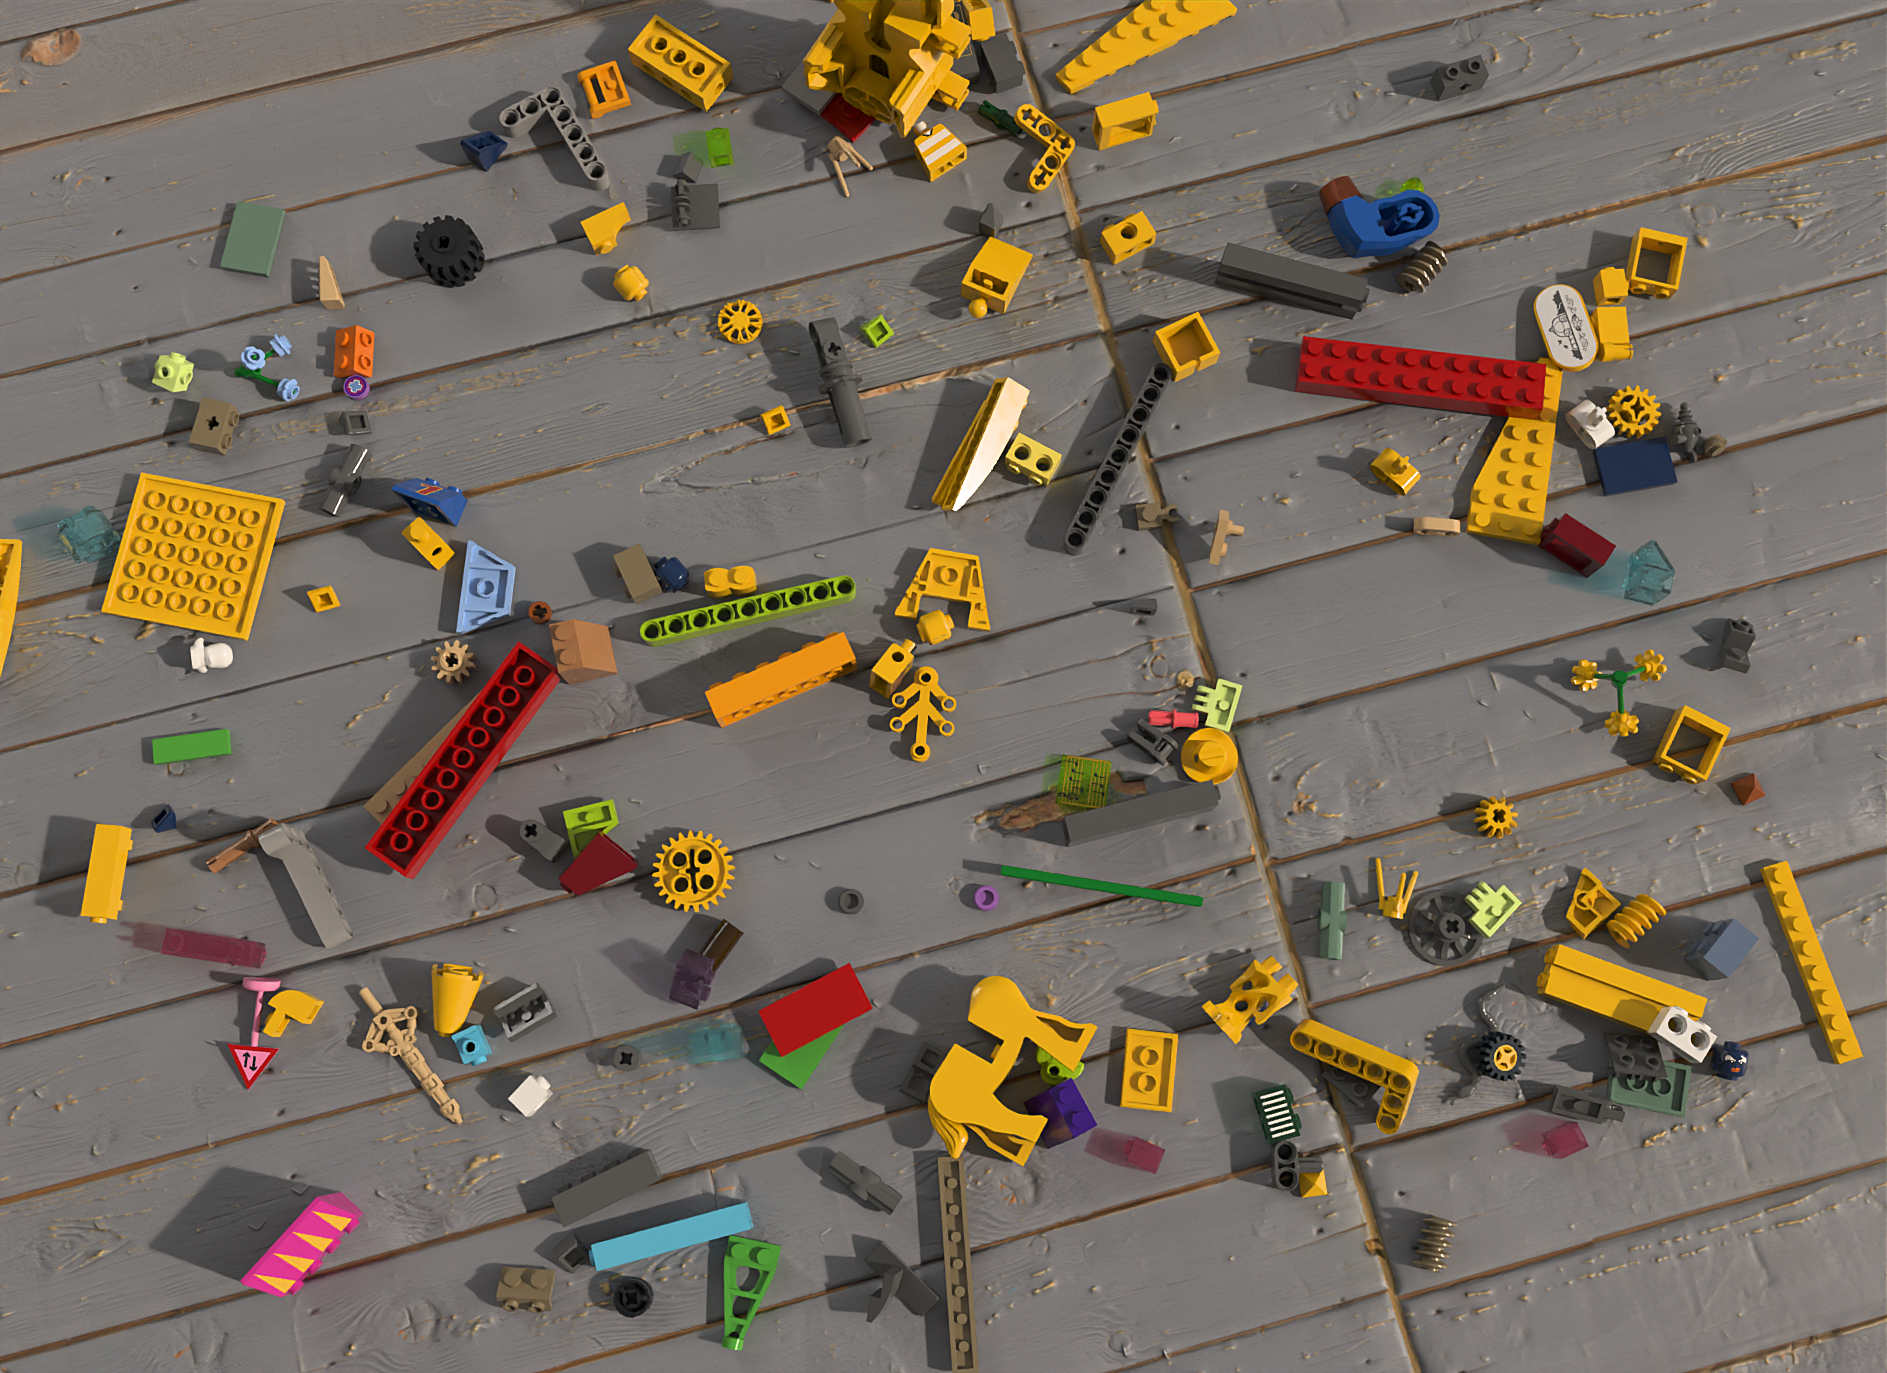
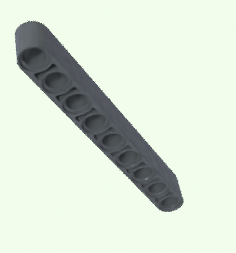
[1063,363,1172,556]

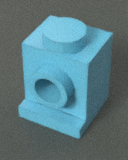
[451,1025,493,1067]

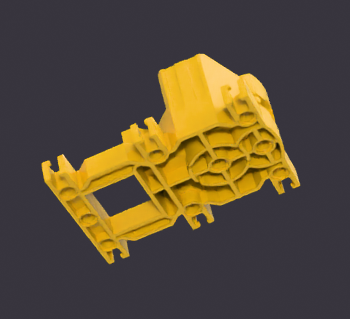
[802,0,971,138]

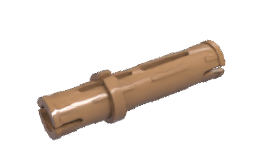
[206,818,278,874]

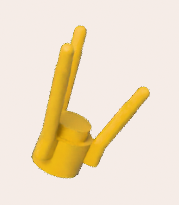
[1375,858,1418,919]

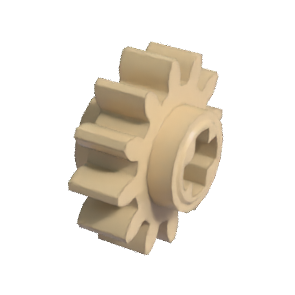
[431,640,477,685]

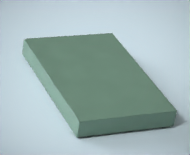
[220,201,286,277]
[1606,1060,1692,1118]

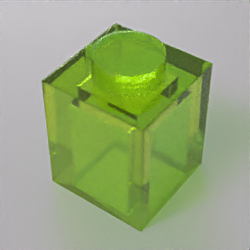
[705,127,735,168]

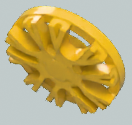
[718,300,763,344]

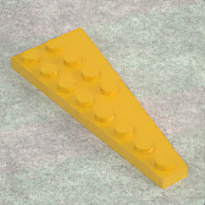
[1055,0,1237,95]

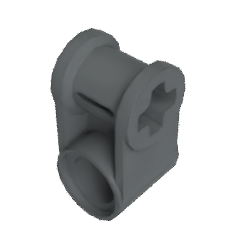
[519,819,569,863]

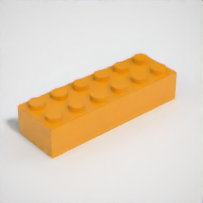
[705,632,858,728]

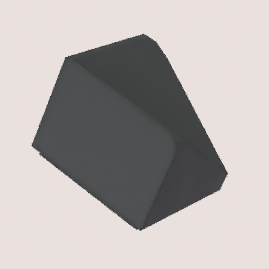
[978,203,1004,238]

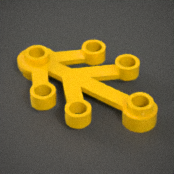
[890,666,956,763]

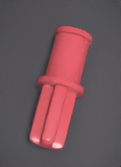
[1148,709,1199,729]

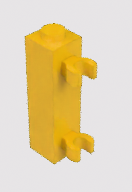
[81,824,133,924]

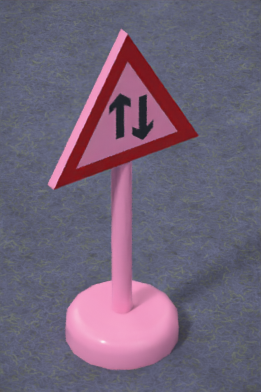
[227,977,281,1090]

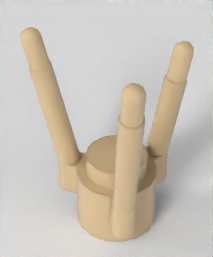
[828,136,873,197]

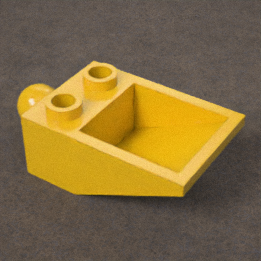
[961,236,1033,318]

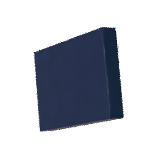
[1592,436,1678,497]

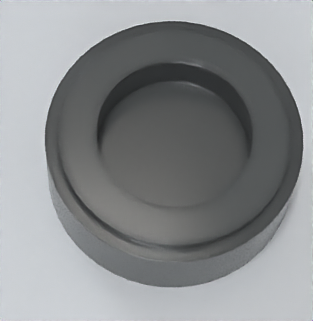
[838,889,864,915]

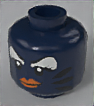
[654,556,689,593]
[1711,1041,1749,1081]

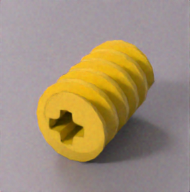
[1607,894,1666,948]

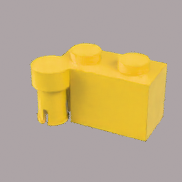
[1589,306,1633,362]

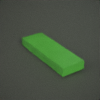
[152,729,232,765]

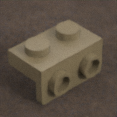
[496,1267,556,1313]

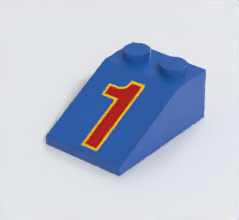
[392,478,468,527]

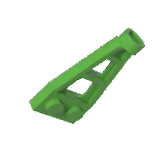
[721,1235,782,1351]

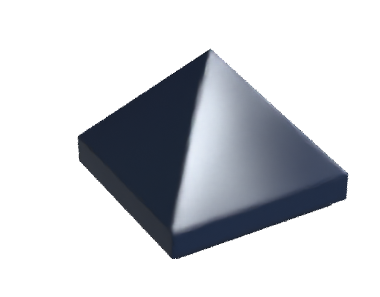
[151,804,176,833]

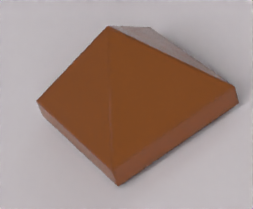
[1730,773,1766,806]

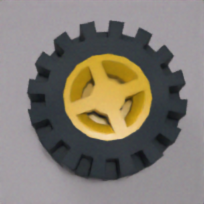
[1474,1031,1526,1081]

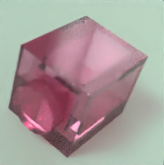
[1541,1121,1589,1159]
[1123,1136,1165,1174]

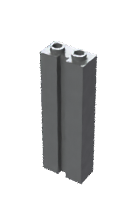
[1215,242,1370,319]
[1061,780,1221,847]

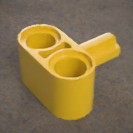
[1369,448,1421,496]

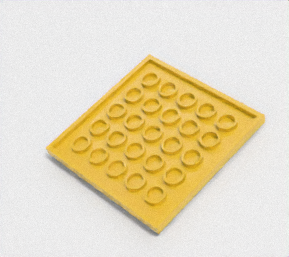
[101,472,285,641]

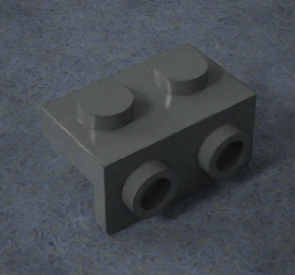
[492,983,557,1043]

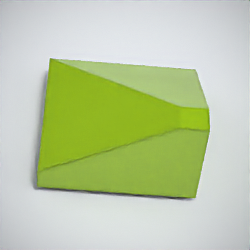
[859,314,894,348]

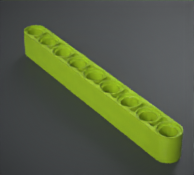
[640,576,856,647]

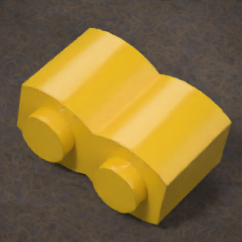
[704,566,757,599]

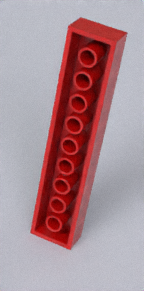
[1294,336,1546,420]
[365,641,562,880]

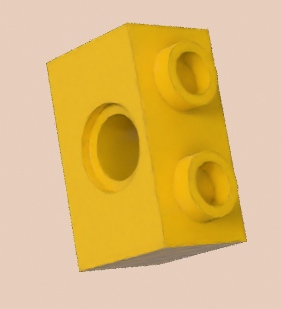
[1099,211,1157,265]

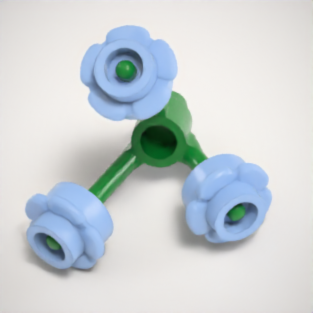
[234,334,300,402]

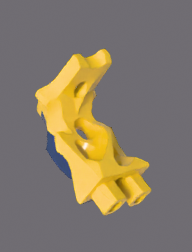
[1202,955,1298,1044]

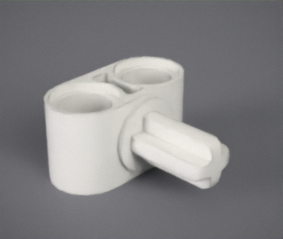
[1565,400,1615,450]

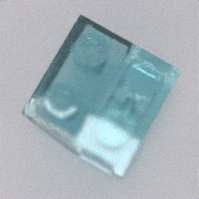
[1623,540,1675,606]

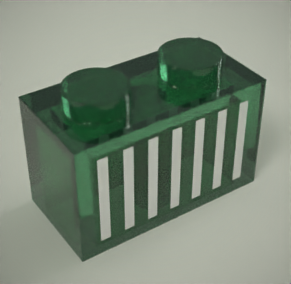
[1251,1084,1302,1144]

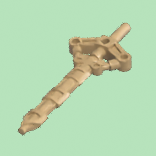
[359,987,463,1125]

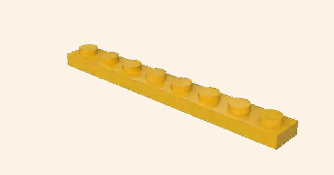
[1760,861,1863,1064]

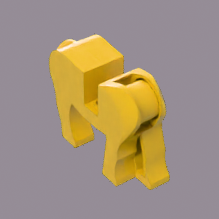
[928,976,1097,1166]

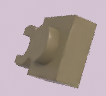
[1135,503,1179,531]

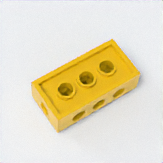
[628,14,734,112]

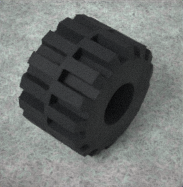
[413,215,485,288]

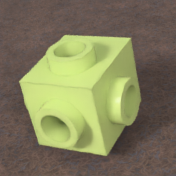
[152,352,194,392]

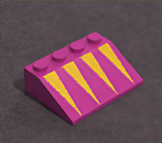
[240,1192,363,1297]

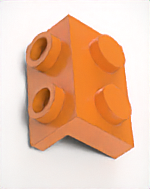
[333,325,374,378]

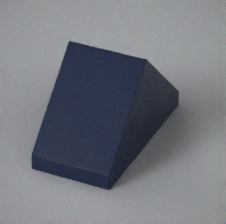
[460,131,508,172]

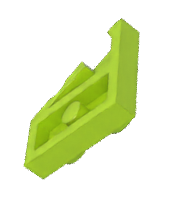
[563,799,619,858]

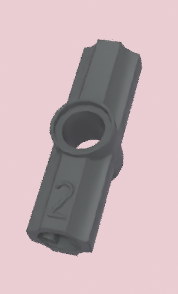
[318,443,372,518]
[826,1151,903,1215]

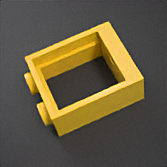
[1092,92,1159,151]
[1625,227,1688,299]
[1652,705,1731,785]

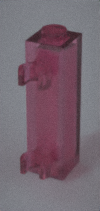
[161,928,267,969]

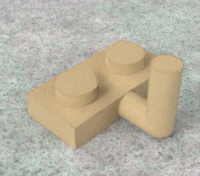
[1209,510,1244,565]

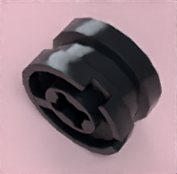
[613,1277,654,1318]

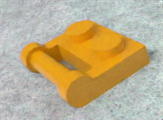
[577,60,631,119]

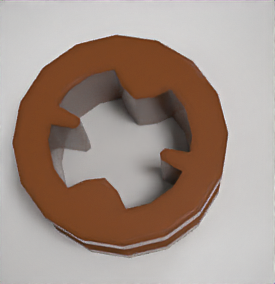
[528,601,552,624]

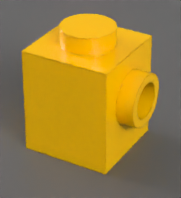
[1593,267,1629,306]

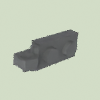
[1548,1084,1625,1125]

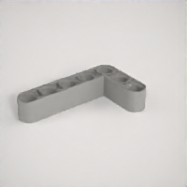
[499,86,610,191]
[258,823,353,950]

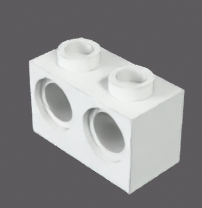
[1647,1005,1717,1063]

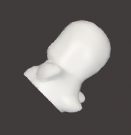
[190,638,233,673]

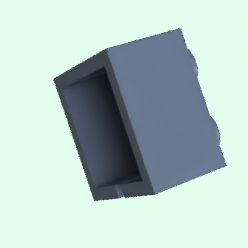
[1684,918,1759,981]

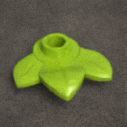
[1035,1046,1084,1086]

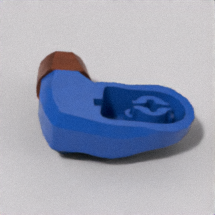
[1319,176,1440,258]

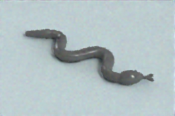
[1447,984,1505,1106]

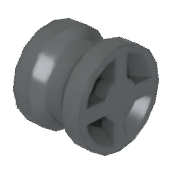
[613,1045,642,1072]

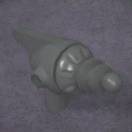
[1670,402,1701,463]

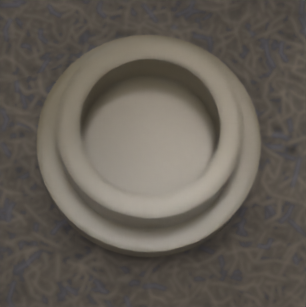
[1702,434,1727,456]

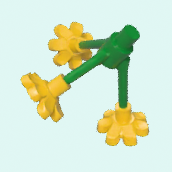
[1571,649,1667,736]

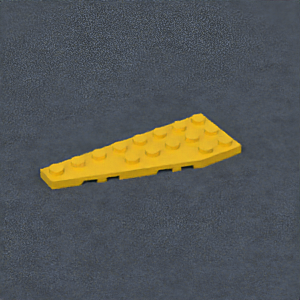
[1465,357,1563,546]

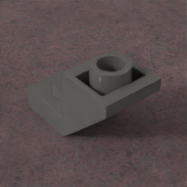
[1719,618,1756,674]

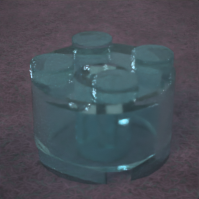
[57,505,120,564]

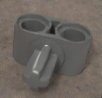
[1270,1139,1323,1191]

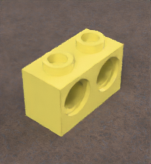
[1005,433,1062,486]

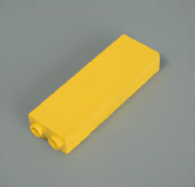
[1536,944,1707,1046]

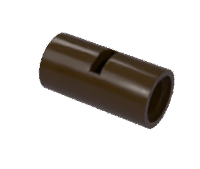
[693,918,744,975]

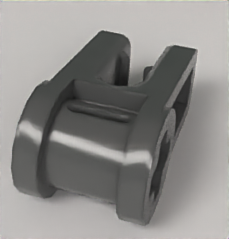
[1127,718,1179,766]

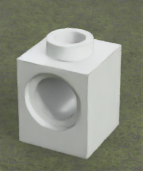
[508,1075,553,1117]

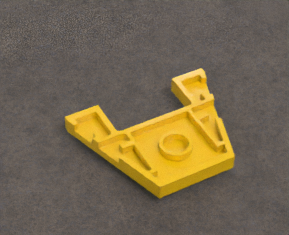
[895,548,990,632]

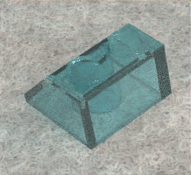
[688,1022,746,1065]

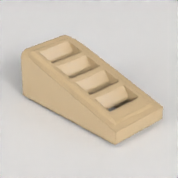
[319,256,345,310]

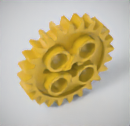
[652,830,735,913]

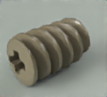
[1397,241,1448,293]
[1413,1214,1458,1275]

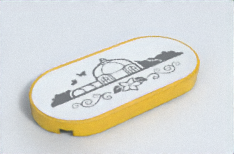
[1534,284,1598,372]

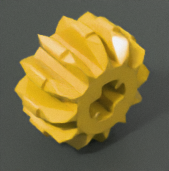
[1473,796,1518,839]

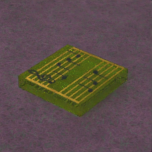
[1055,754,1112,810]

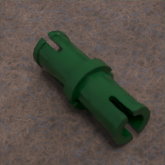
[978,100,1023,137]

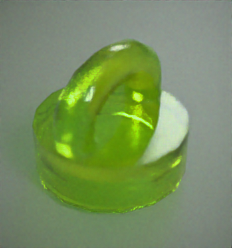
[1400,177,1425,193]

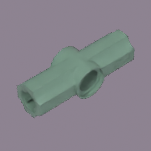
[1317,882,1347,960]

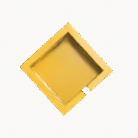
[1152,312,1221,383]

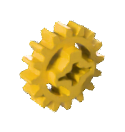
[1606,385,1661,438]

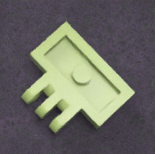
[1191,679,1243,734]
[1464,881,1521,939]

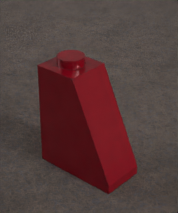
[558,829,638,895]

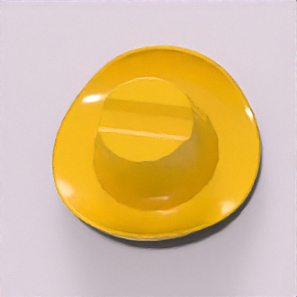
[1181,728,1238,784]

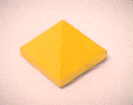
[760,405,791,435]
[307,585,340,613]
[1299,1170,1327,1198]

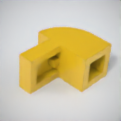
[263,990,324,1037]

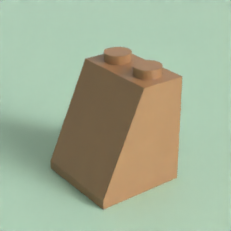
[549,619,618,685]

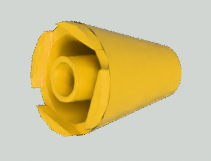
[431,964,484,1037]

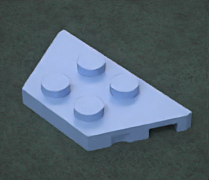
[456,540,516,634]

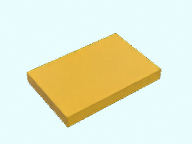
[1119,1028,1178,1112]

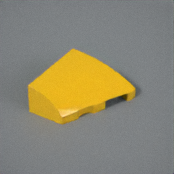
[1566,867,1621,940]

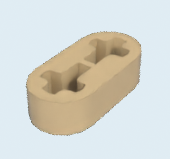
[1413,517,1460,537]

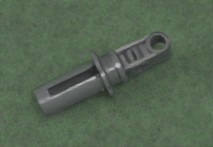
[809,317,872,448]

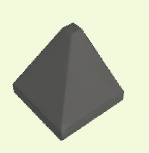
[339,411,372,435]
[1130,598,1157,616]

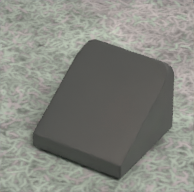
[553,1232,589,1274]

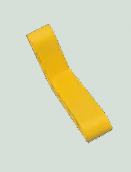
[1290,1019,1419,1135]

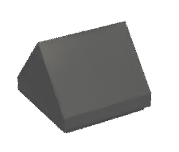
[673,151,704,183]

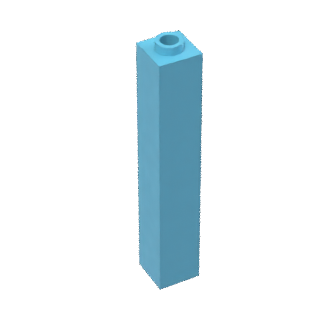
[589,1201,753,1271]

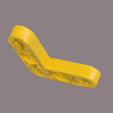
[1014,104,1075,193]

